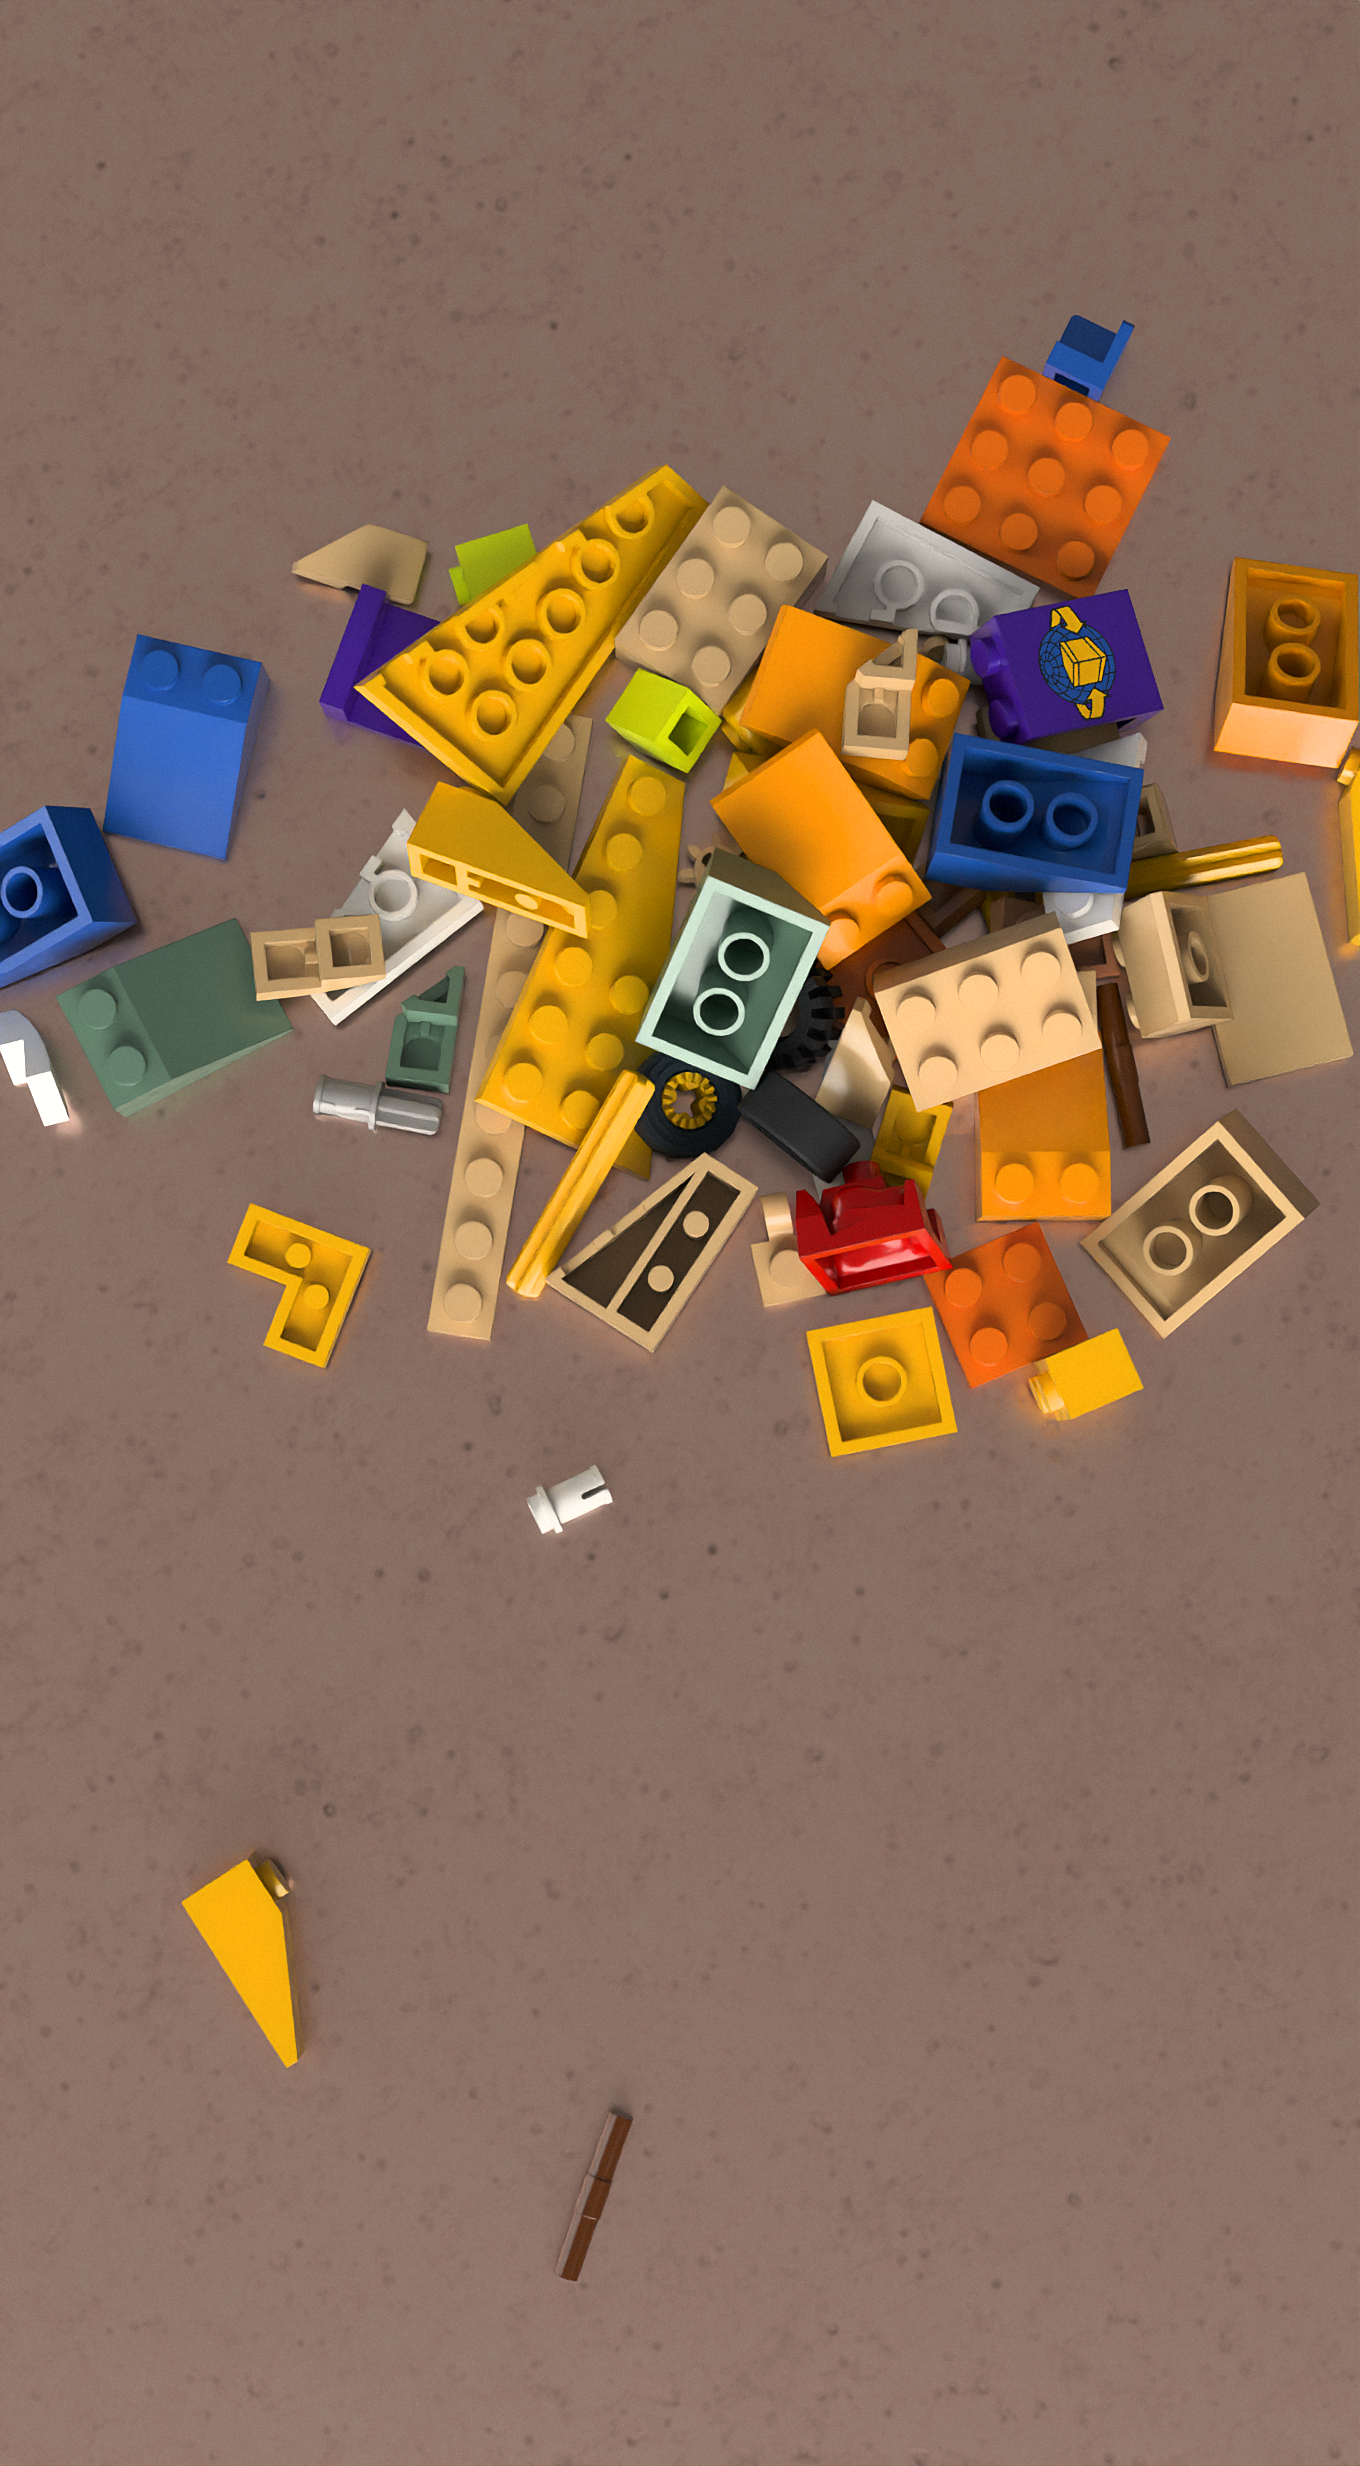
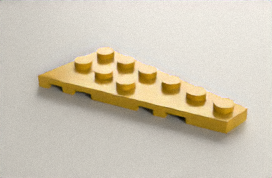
[353,464,710,807]
[474,755,685,1181]

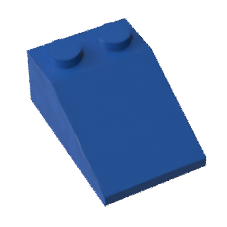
[102,634,270,861]
[924,733,1144,893]
[0,805,137,988]

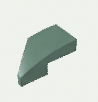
[385,965,465,1093]

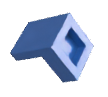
[1042,315,1135,402]

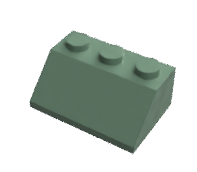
[635,847,831,1090]

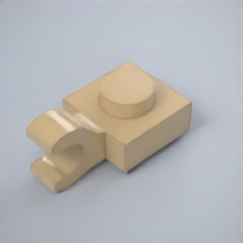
[750,1191,826,1307]

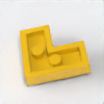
[227,1203,371,1369]

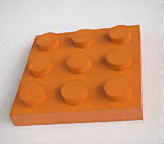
[919,356,1171,601]

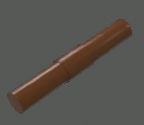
[1096,983,1151,1149]
[553,2110,633,2282]

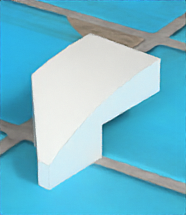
[0,1009,69,1126]

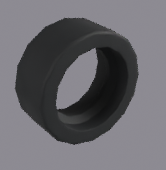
[737,1069,861,1184]

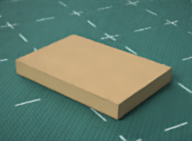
[1206,872,1354,1088]

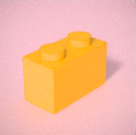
[1028,1328,1144,1421]

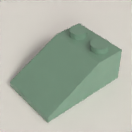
[55,918,294,1118]

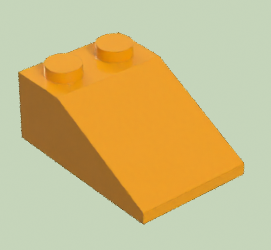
[1214,557,1359,769]
[738,605,971,800]
[709,727,933,970]
[974,1031,1111,1222]

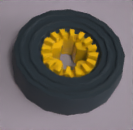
[634,1051,742,1158]

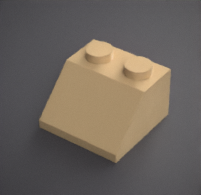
[1112,891,1234,1038]

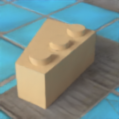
[544,1152,759,1353]

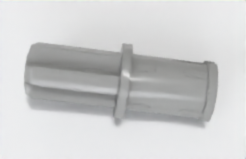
[313,1074,442,1135]

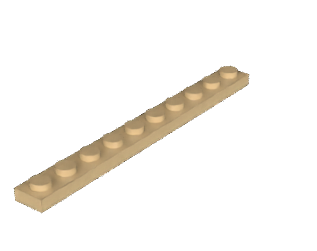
[427,714,593,1341]

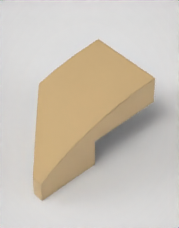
[291,523,429,606]
[841,628,918,761]
[815,996,896,1130]

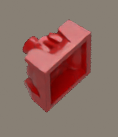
[795,1160,953,1297]

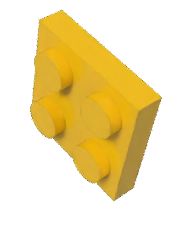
[805,1306,958,1457]

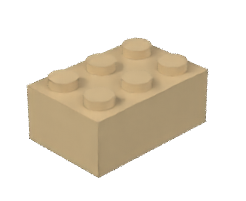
[614,485,828,728]
[872,911,1103,1112]

